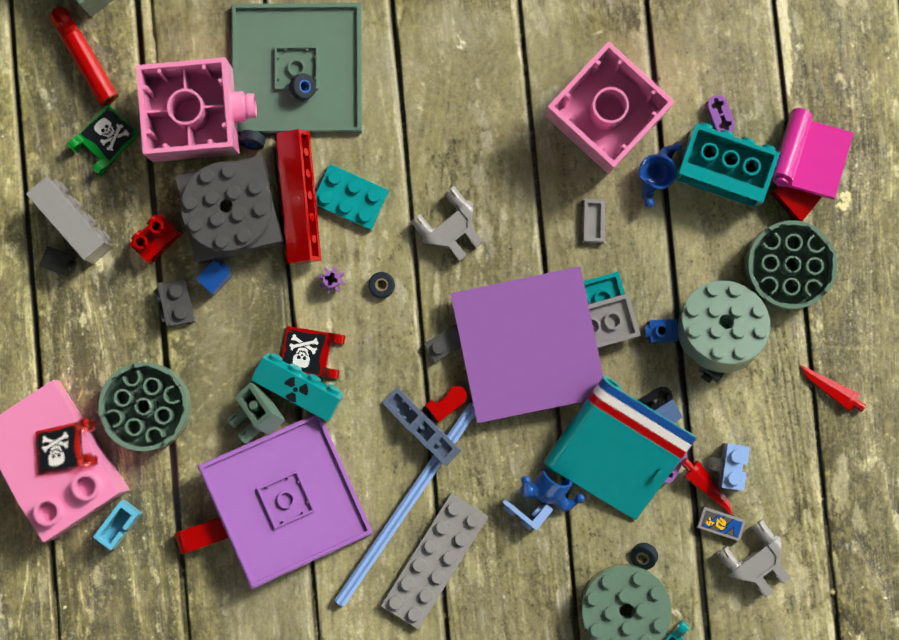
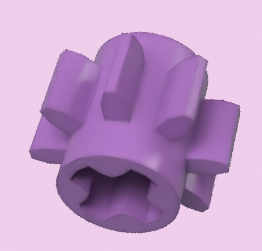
[318,266,346,294]

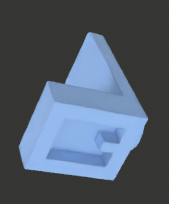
[502,498,553,531]

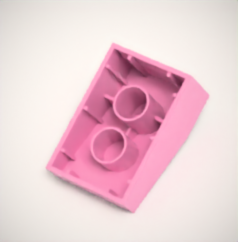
[0,380,130,543]

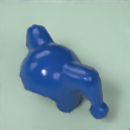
[639,142,682,208]
[520,471,585,512]

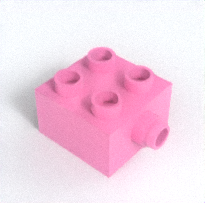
[136,58,257,162]

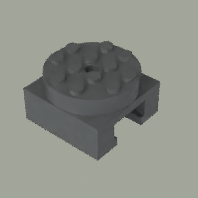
[175,155,285,265]

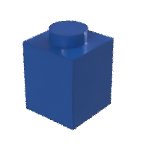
[196,260,232,295]

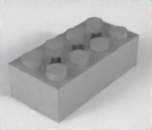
[26,176,113,264]

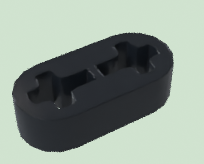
[638,387,673,411]

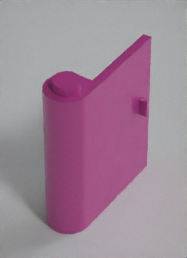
[771,108,854,200]

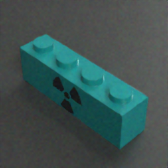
[251,353,344,422]

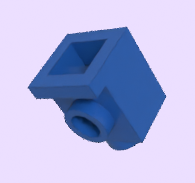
[644,319,678,343]

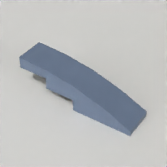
[382,387,462,466]

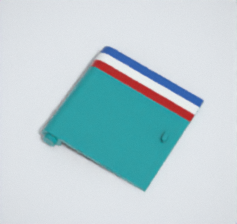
[544,376,697,520]

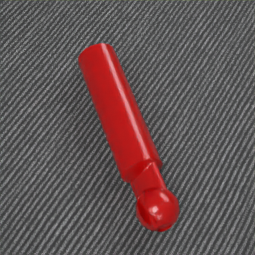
[49,7,119,106]

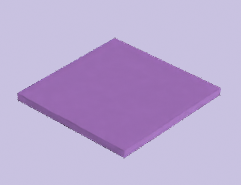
[450,266,603,423]
[197,414,373,589]

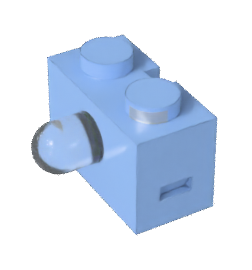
[708,443,750,491]

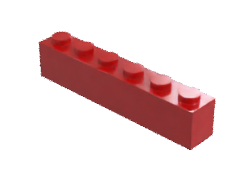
[276,129,322,264]

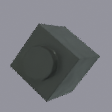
[39,246,77,277]

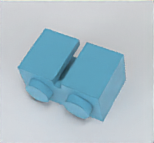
[93,500,142,550]

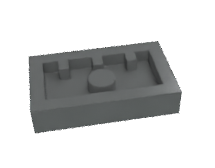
[155,278,196,327]

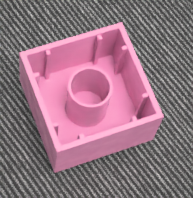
[545,41,675,175]

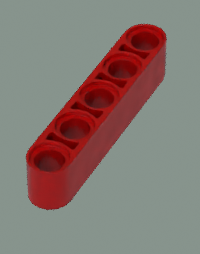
[174,517,228,554]

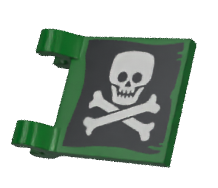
[66,105,140,177]

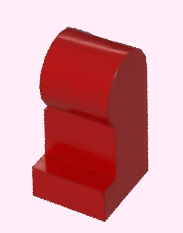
[426,386,467,422]

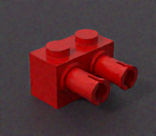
[129,213,182,265]

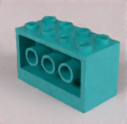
[675,122,780,208]

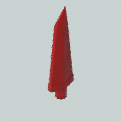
[800,365,866,412]
[680,458,733,516]

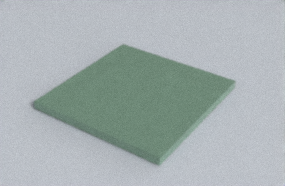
[231,3,362,134]

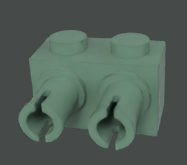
[227,382,285,444]

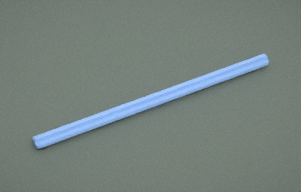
[335,402,475,607]

